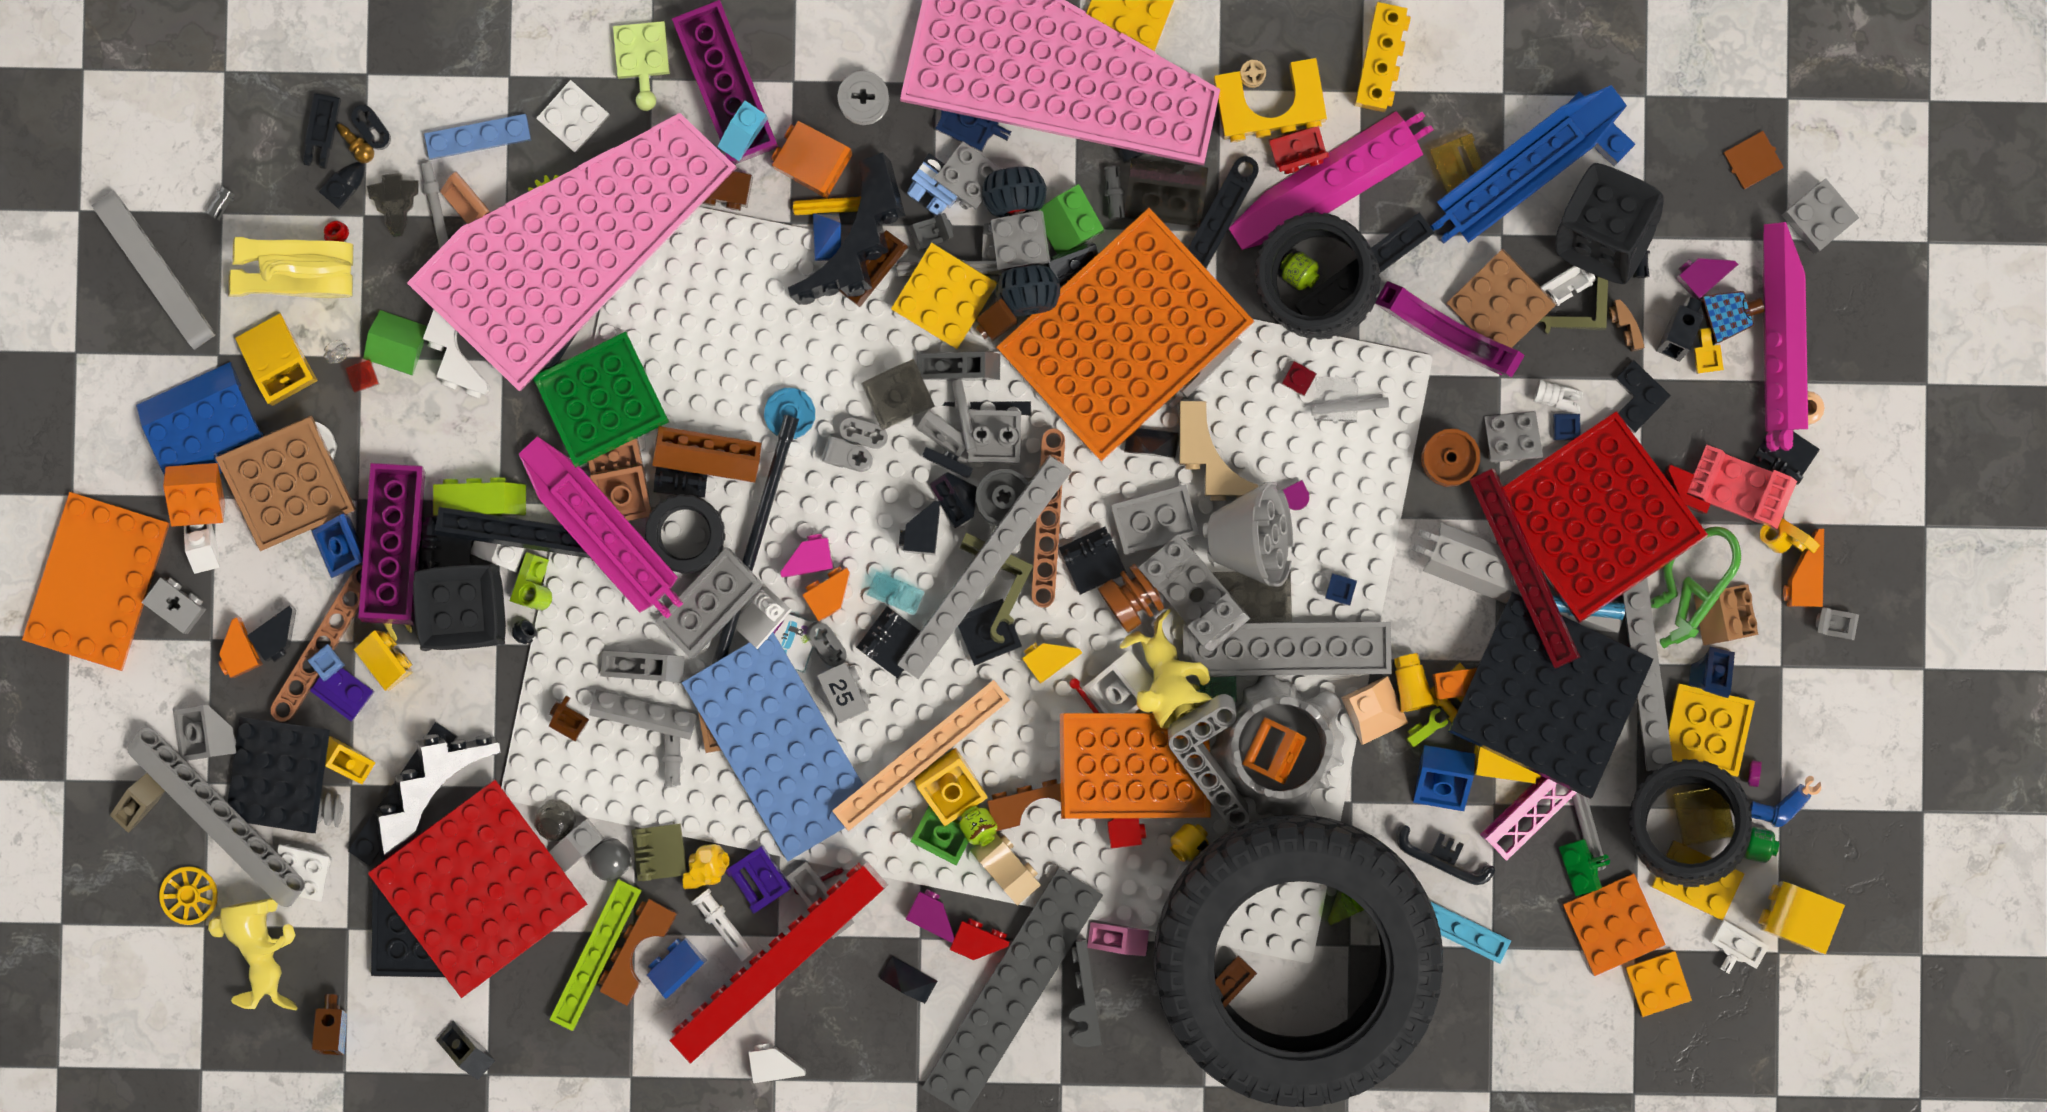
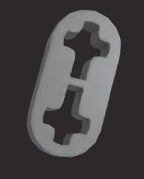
[839,418,888,449]

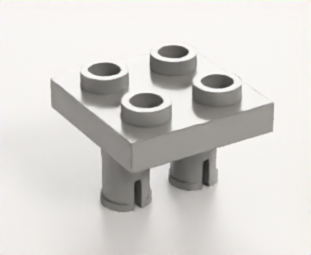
[968,410,1021,463]

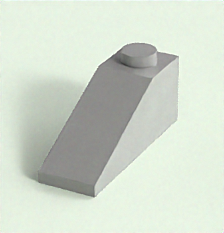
[600,650,685,682]

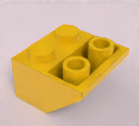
[354,630,413,691]

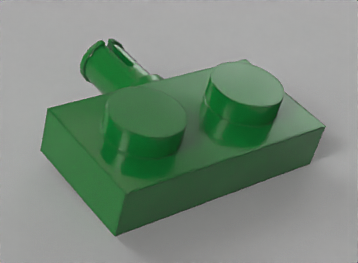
[1559,839,1610,896]

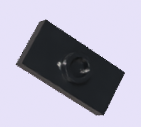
[922,447,973,478]

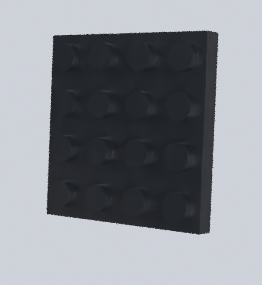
[228,717,330,834]
[371,881,445,977]

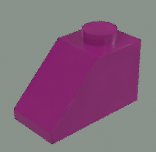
[1676,258,1739,299]
[905,889,955,943]

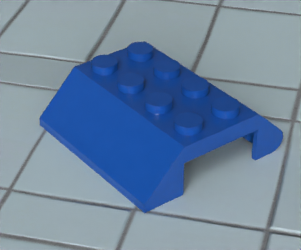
[136,362,265,475]

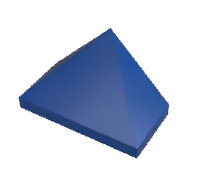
[813,212,841,261]

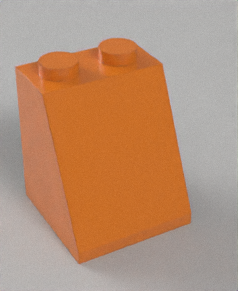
[771,121,852,199]

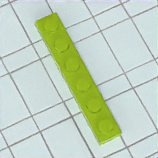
[550,879,642,1031]

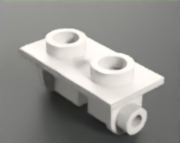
[1540,266,1596,306]

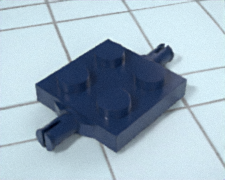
[935,110,1012,152]

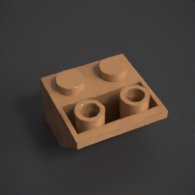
[1693,584,1759,646]

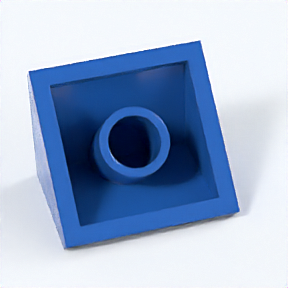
[312,514,364,578]

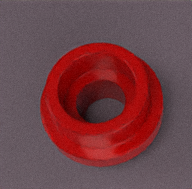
[324,221,349,242]

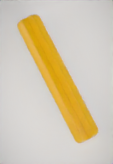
[793,197,861,215]

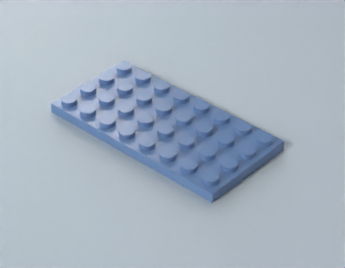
[682,632,864,861]

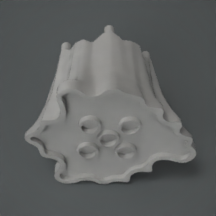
[1210,675,1344,816]

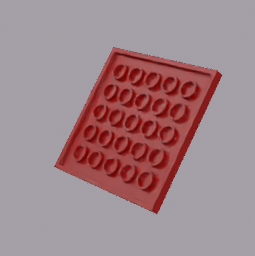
[1503,411,1708,623]
[368,779,588,999]

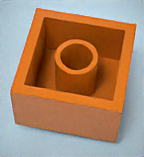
[163,463,225,527]

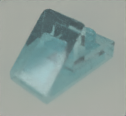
[867,571,925,616]

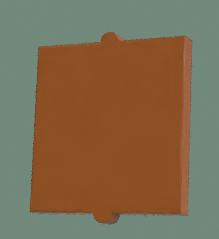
[1723,131,1784,190]

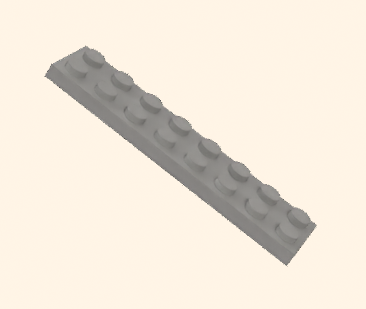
[1183,622,1392,676]

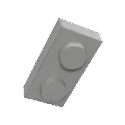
[916,410,966,459]

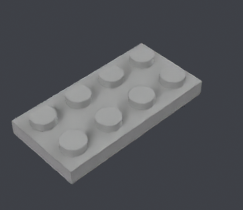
[656,548,764,659]

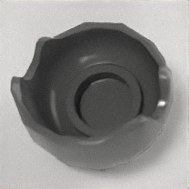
[589,840,631,881]

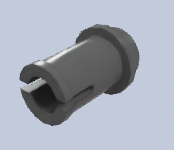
[205,186,235,221]

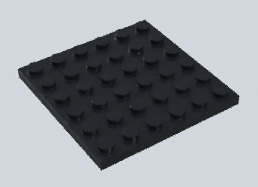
[1448,592,1654,799]

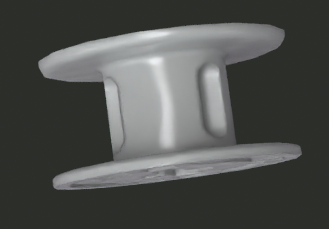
[837,71,890,125]

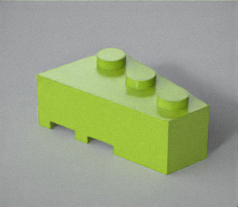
[433,477,526,516]

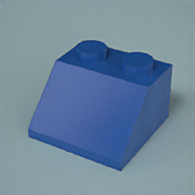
[1413,745,1475,811]
[647,938,707,999]

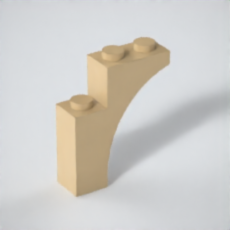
[1179,401,1258,501]

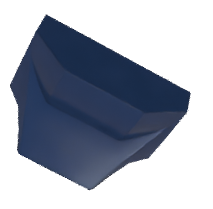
[1689,647,1735,698]

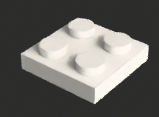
[536,80,610,153]

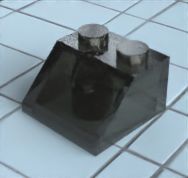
[861,359,935,431]

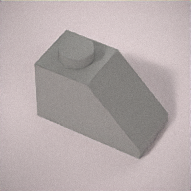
[549,819,605,872]

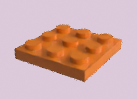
[1562,873,1666,976]

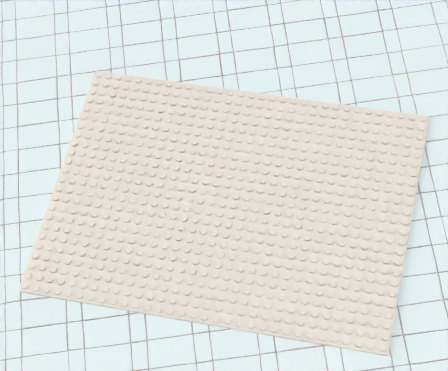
[501,207,1432,963]

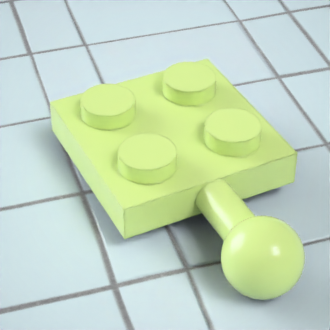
[613,21,670,111]

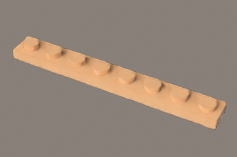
[832,680,1010,832]

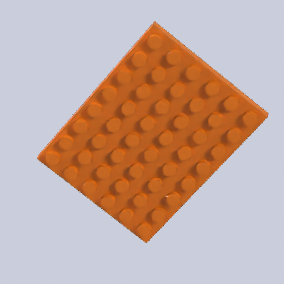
[996,208,1254,462]

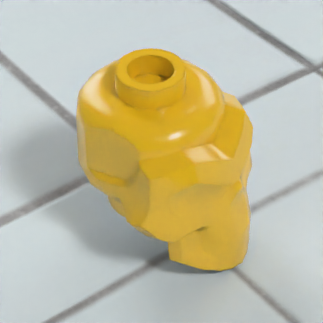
[682,844,729,889]

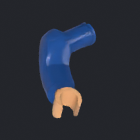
[1750,776,1821,828]

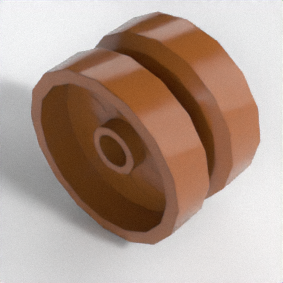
[1421,429,1480,487]

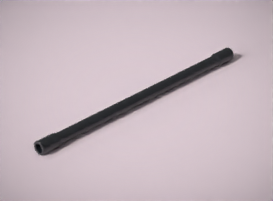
[711,415,799,665]

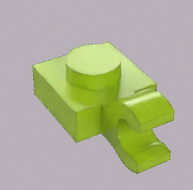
[1405,708,1449,747]

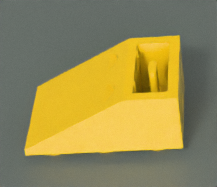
[235,313,318,406]

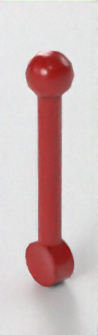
[1070,678,1100,713]

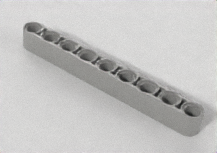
[127,727,305,907]

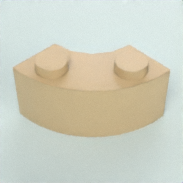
[970,833,1041,906]

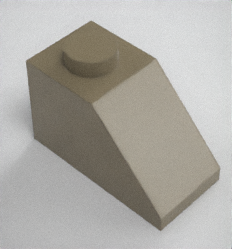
[110,773,165,833]

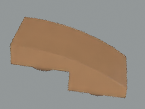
[1609,300,1645,352]

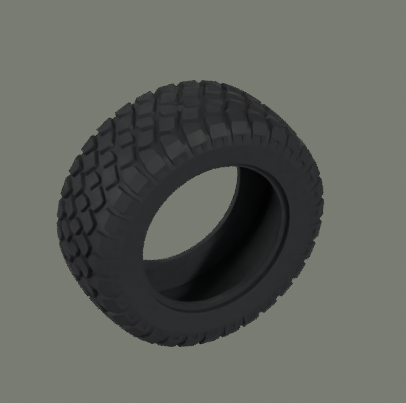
[1154,815,1443,1107]

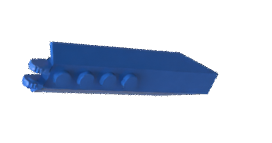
[1430,85,1627,244]

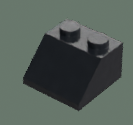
[899,501,940,555]

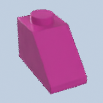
[780,534,834,578]

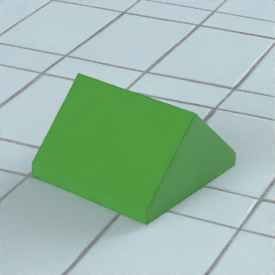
[363,310,427,376]
[910,805,968,866]

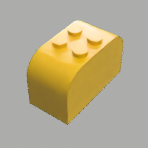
[1758,881,1845,954]

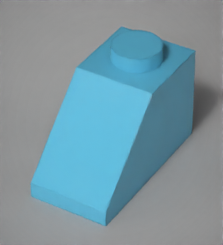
[717,101,768,161]

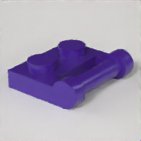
[725,846,792,914]

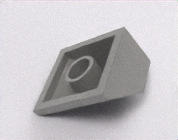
[173,705,236,761]

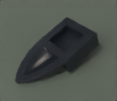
[319,162,365,210]

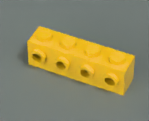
[1354,2,1411,112]

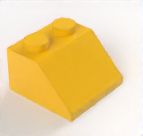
[914,748,988,826]

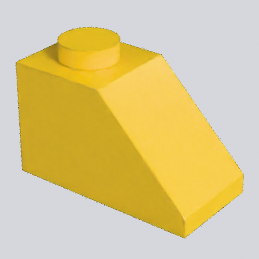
[1022,642,1082,684]
[325,736,376,785]

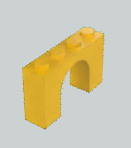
[1213,58,1327,143]

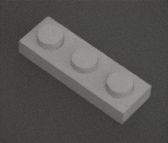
[786,861,854,939]

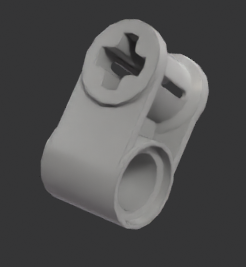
[821,436,873,472]

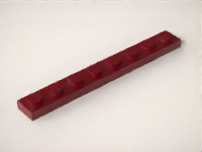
[1470,468,1580,668]

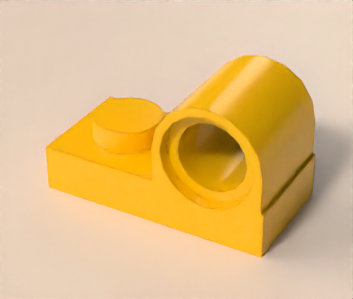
[1759,518,1820,553]

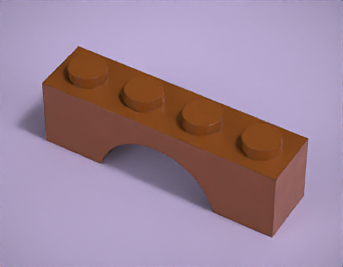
[987,779,1061,832]
[598,898,678,1006]

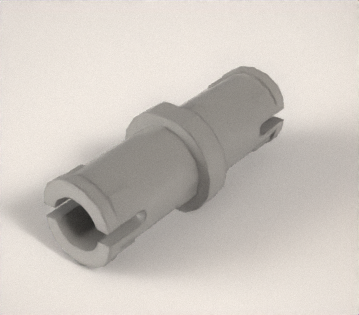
[662,734,683,786]

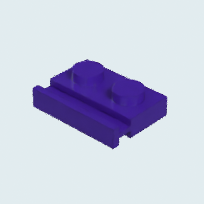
[310,667,375,722]

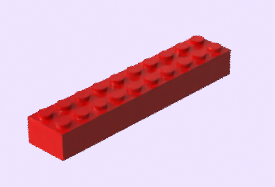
[669,862,888,1064]

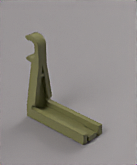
[1539,276,1608,335]
[960,532,1033,643]

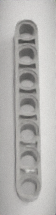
[92,190,216,350]

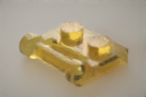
[1430,133,1483,194]

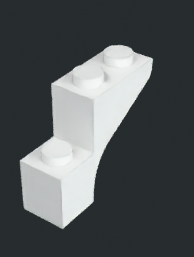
[423,310,490,399]

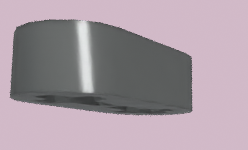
[806,622,847,667]

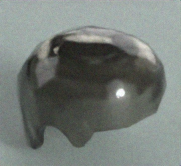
[534,800,576,841]

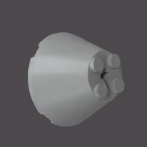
[1203,482,1293,587]

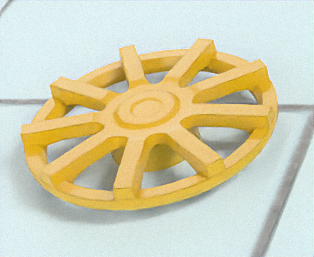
[159,866,218,925]

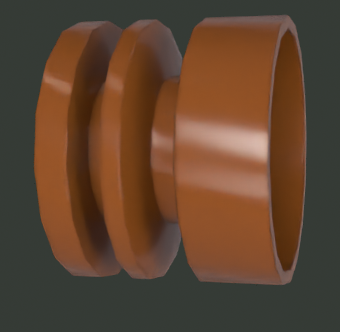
[1098,564,1164,633]

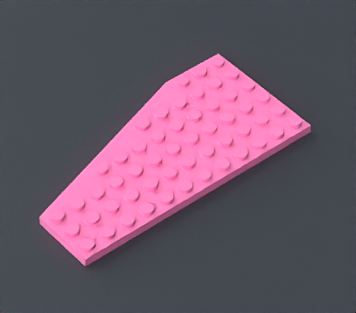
[900,0,1220,166]
[407,113,737,391]

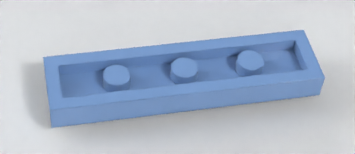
[424,114,531,160]

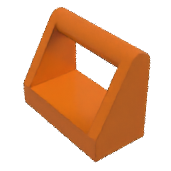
[1242,717,1307,784]

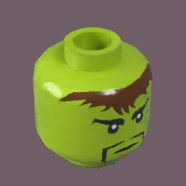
[959,806,998,846]

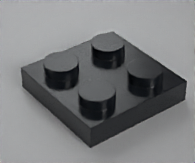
[958,598,1022,666]

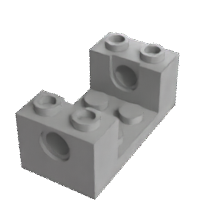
[1139,534,1250,652]

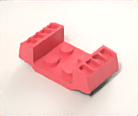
[1687,445,1797,529]

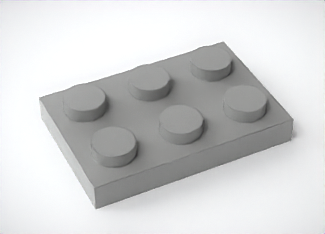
[1111,484,1200,555]

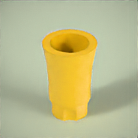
[1394,653,1436,713]

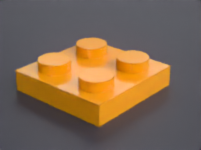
[1625,951,1692,1017]

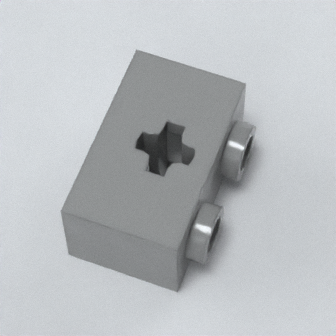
[142,577,206,634]

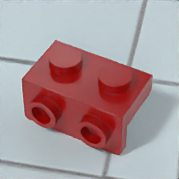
[1268,126,1329,174]

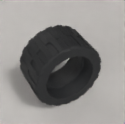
[645,494,726,574]

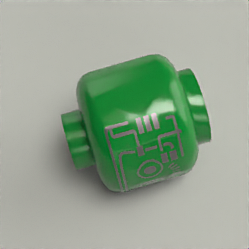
[1744,826,1779,863]

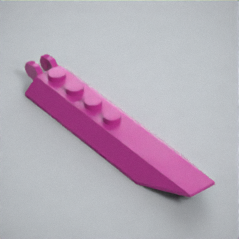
[1229,111,1434,250]
[1763,222,1808,452]
[519,436,683,619]

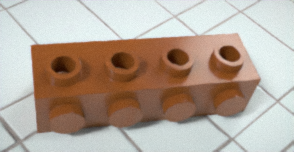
[652,426,762,482]

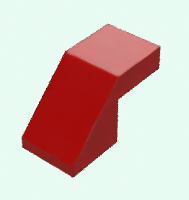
[1665,465,1710,514]

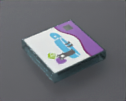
[773,613,820,673]

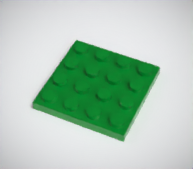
[533,331,669,468]

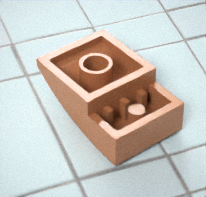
[588,438,651,521]

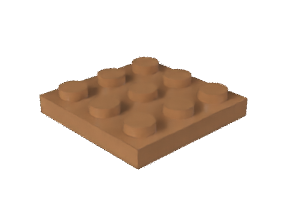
[1447,249,1557,348]

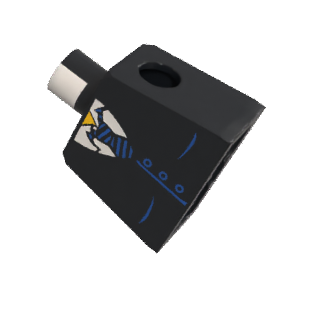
[1656,297,1704,362]

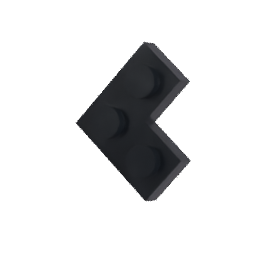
[1615,360,1671,433]

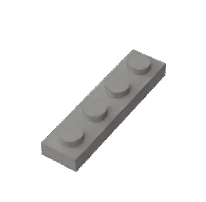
[589,690,697,740]

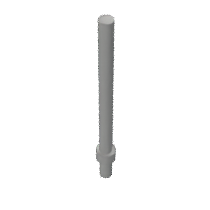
[421,162,448,249]

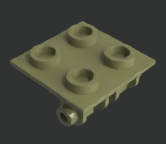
[631,823,687,881]

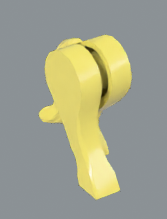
[228,237,354,298]

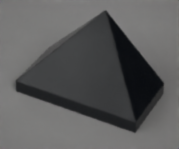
[1124,428,1179,459]
[930,472,977,528]
[880,956,938,1004]

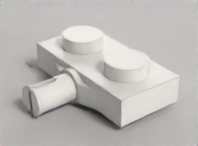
[1710,920,1769,974]

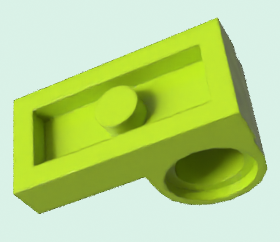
[509,552,552,611]

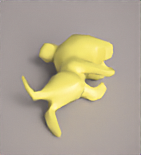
[1119,609,1212,729]
[208,898,298,1011]

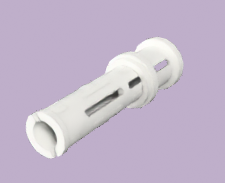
[691,888,754,962]

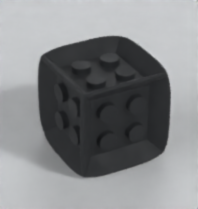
[1555,163,1664,284]
[413,564,506,651]

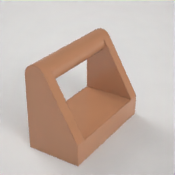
[440,172,491,224]

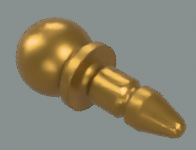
[337,123,374,163]

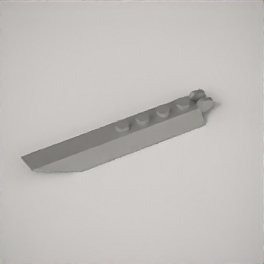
[1412,523,1625,633]

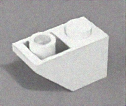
[184,524,219,574]

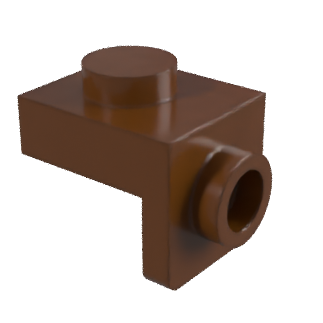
[549,695,589,742]

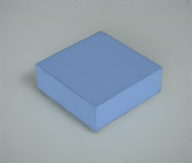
[308,644,345,681]

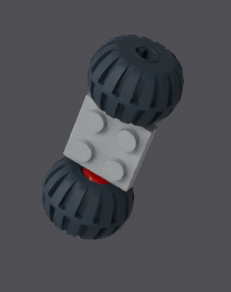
[982,167,1060,316]

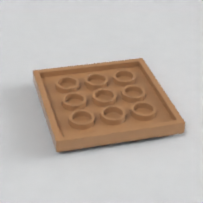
[216,415,356,551]

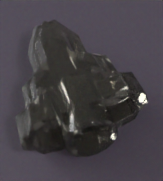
[367,173,419,237]

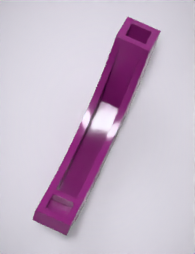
[1375,281,1525,378]

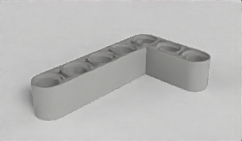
[1168,694,1249,829]

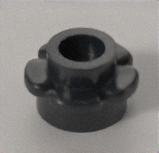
[512,620,536,644]

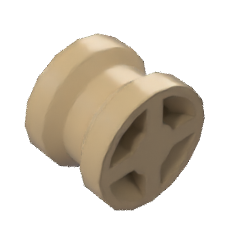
[1240,60,1266,88]

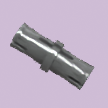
[1104,166,1125,220]

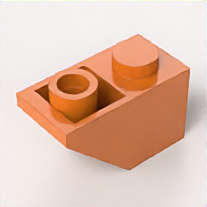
[803,567,850,622]

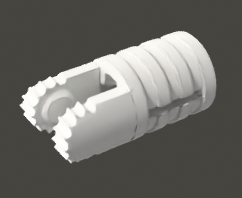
[1533,380,1583,414]

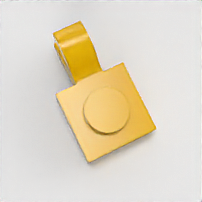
[1693,328,1724,374]

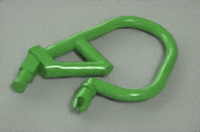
[1651,526,1741,648]

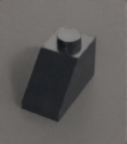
[247,605,297,662]
[436,1021,495,1080]

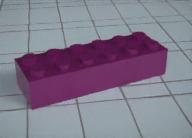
[672,0,778,165]
[358,463,426,625]

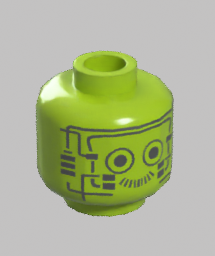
[1280,252,1320,290]

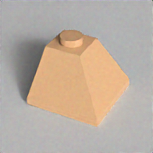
[1341,676,1408,745]

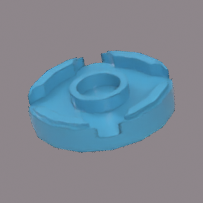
[764,388,816,439]

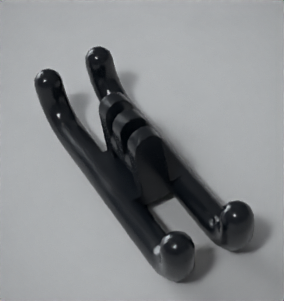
[1396,825,1495,885]

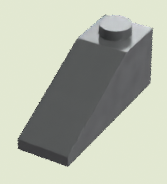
[917,351,1000,380]

